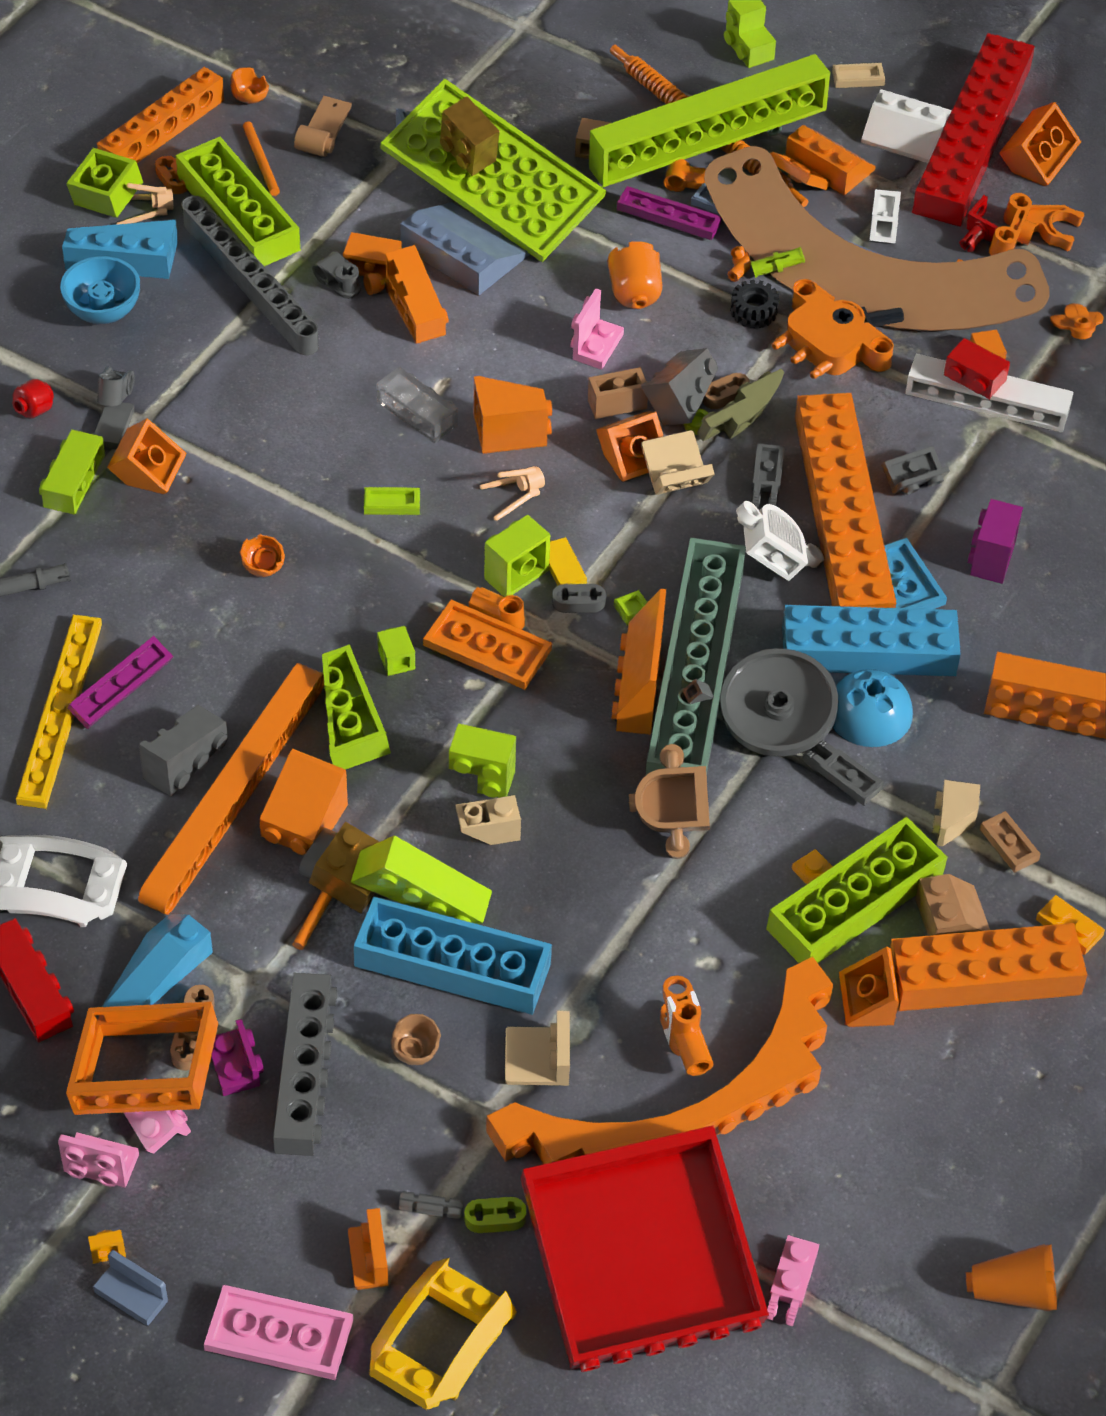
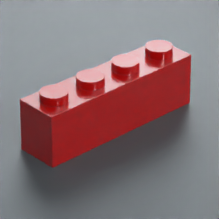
[0,918,74,1043]

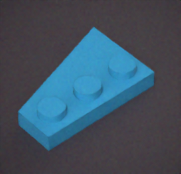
[884,538,947,609]

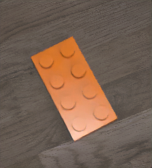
[423,600,552,690]

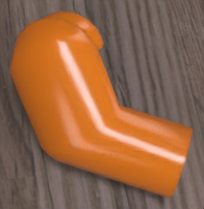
[727,246,751,282]

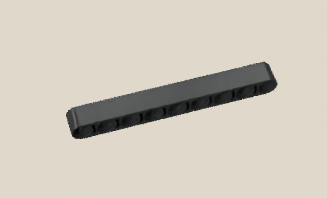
[182,196,319,355]

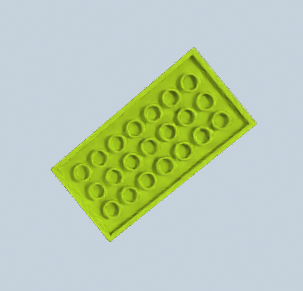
[380,78,606,263]

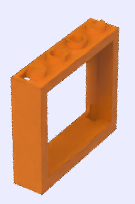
[66,1002,218,1115]

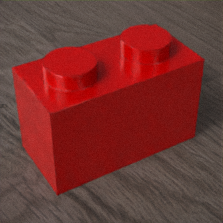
[944,338,1010,400]

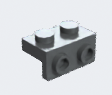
[881,446,950,495]

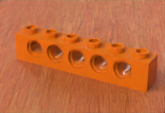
[97,66,224,163]

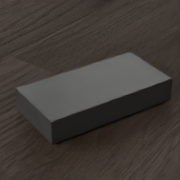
[94,402,135,450]

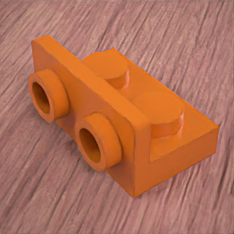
[348,1208,388,1290]

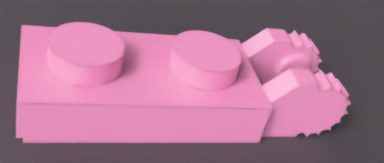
[767,1235,820,1326]

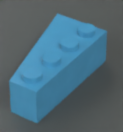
[62,220,178,279]

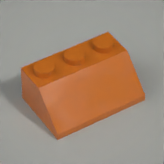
[999,102,1081,186]
[785,125,876,195]

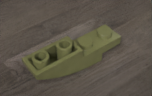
[697,369,784,441]

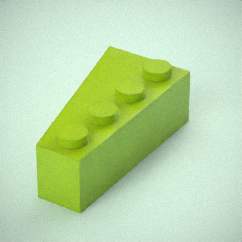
[322,644,391,770]
[351,835,492,924]

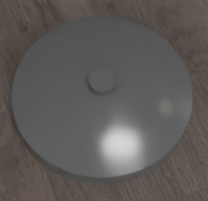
[720,648,838,756]

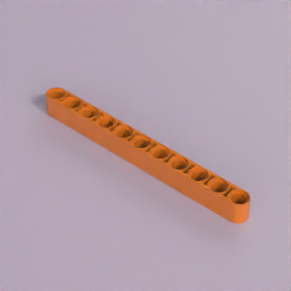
[138,663,324,915]

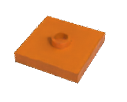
[770,152,831,190]

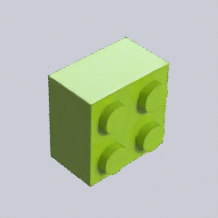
[66,148,143,218]
[484,515,550,597]

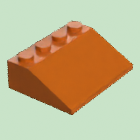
[611,589,666,735]

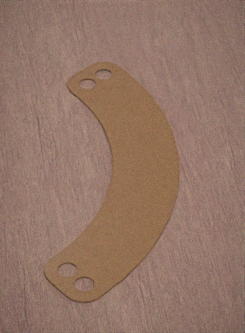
[704,146,1050,331]

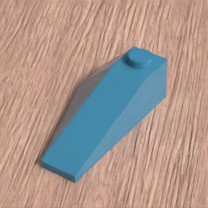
[102,914,213,1007]

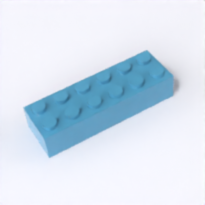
[782,605,961,676]
[354,897,552,1015]

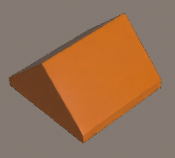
[839,947,899,1027]

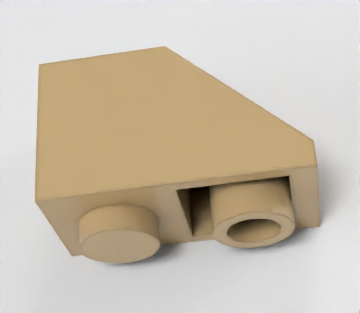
[932,780,980,846]
[456,795,521,845]

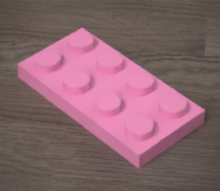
[204,1285,353,1380]

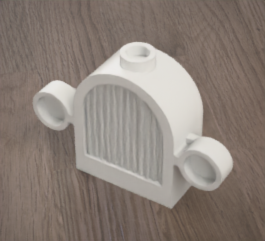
[736,501,824,581]

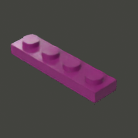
[617,186,722,240]
[67,636,173,729]

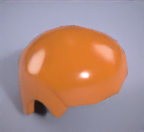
[230,68,269,104]
[240,534,285,577]

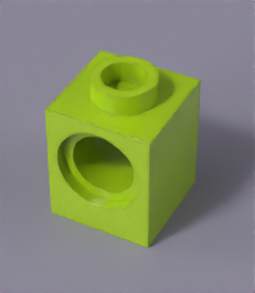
[377,626,415,676]

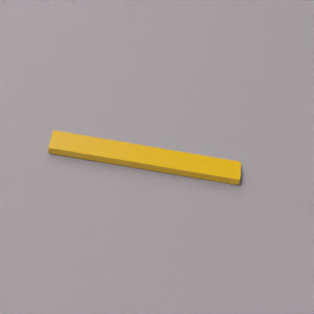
[16,614,102,809]

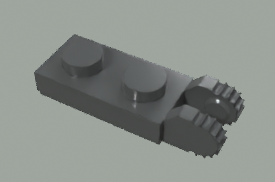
[752,443,785,508]
[802,740,884,806]

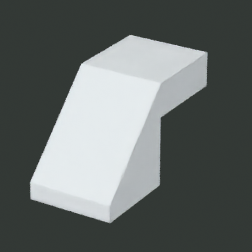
[869,189,901,243]

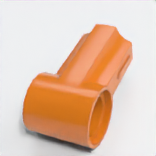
[664,159,706,192]
[469,587,525,630]

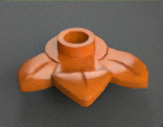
[1050,303,1104,339]

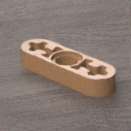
[170,985,215,1071]

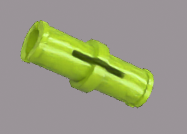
[751,246,805,278]

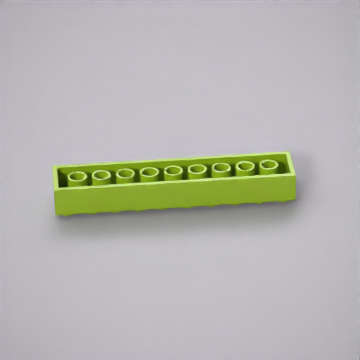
[589,54,830,187]

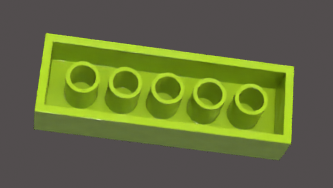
[176,136,301,266]
[766,816,948,963]

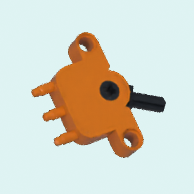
[772,279,904,379]

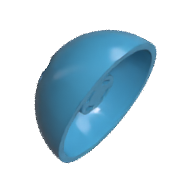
[60,256,140,324]
[832,669,913,747]

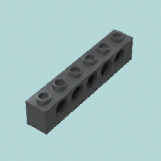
[273,972,337,1156]

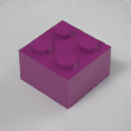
[967,499,1023,584]

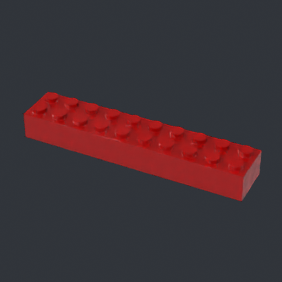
[912,33,1035,227]

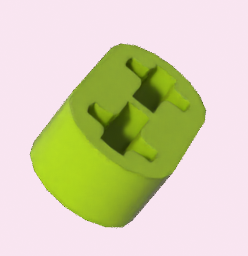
[464,1197,527,1233]

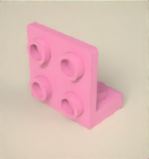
[570,289,624,370]
[58,1133,139,1188]

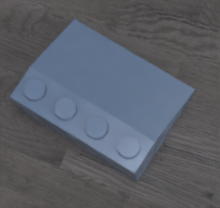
[401,202,530,296]

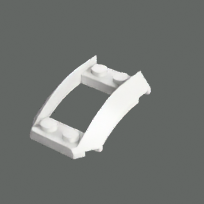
[0,835,127,927]

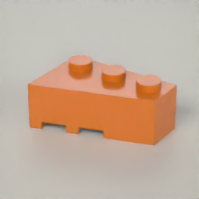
[385,245,449,344]

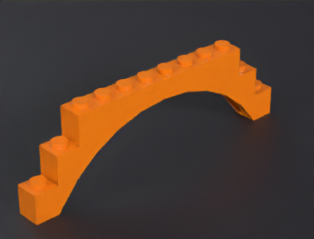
[486,957,833,1164]

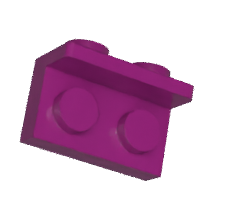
[211,1019,264,1096]

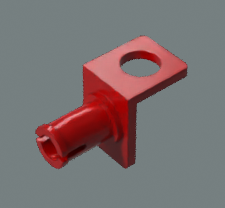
[959,195,998,252]

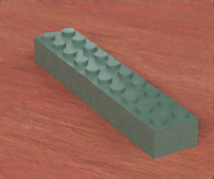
[646,537,746,775]

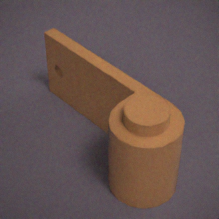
[294,96,352,157]

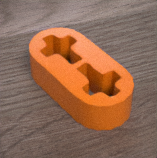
[155,156,187,194]

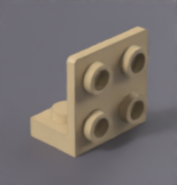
[641,430,715,495]
[505,1011,570,1086]

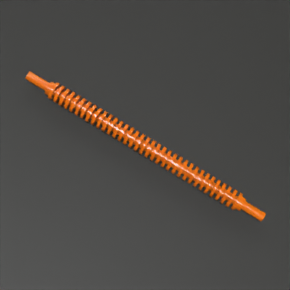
[610,45,808,207]

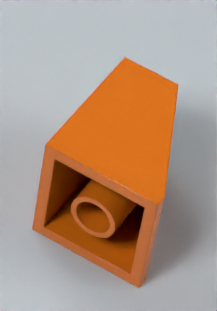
[473,376,552,454]
[260,748,348,855]

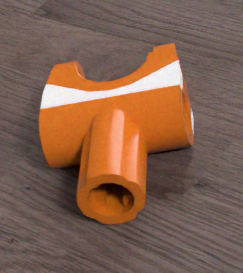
[660,975,714,1076]

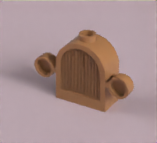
[629,744,710,859]

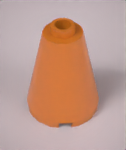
[966,1244,1057,1311]

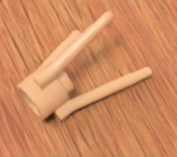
[116,183,173,224]
[480,466,545,521]

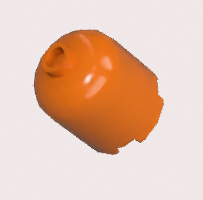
[607,242,663,309]

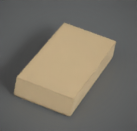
[832,63,885,88]

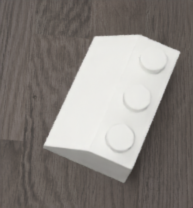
[861,89,952,163]

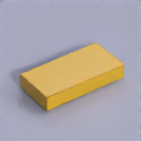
[549,537,587,586]

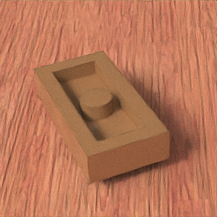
[980,811,1041,873]

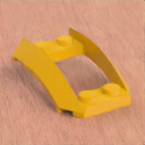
[369,1257,517,1410]

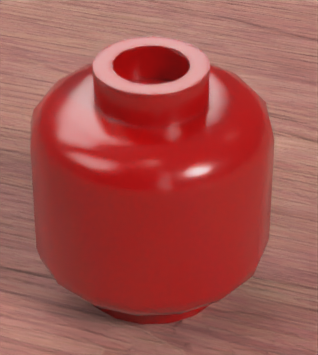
[12,379,54,419]

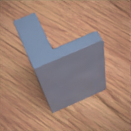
[93,1250,168,1327]

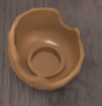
[391,1014,441,1065]

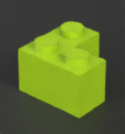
[724,0,776,68]
[449,723,516,798]

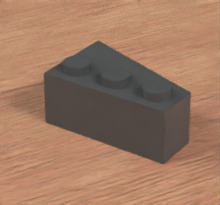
[641,348,718,426]
[139,705,228,797]

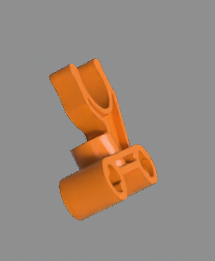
[989,193,1084,255]

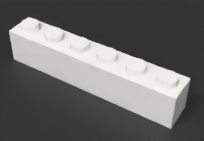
[905,353,1074,433]

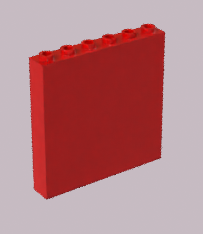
[521,1125,769,1372]

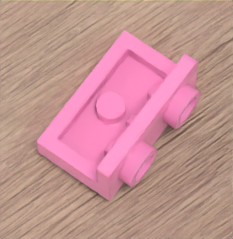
[124,1078,191,1154]

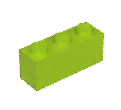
[39,429,105,515]

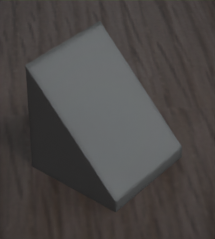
[683,679,714,704]

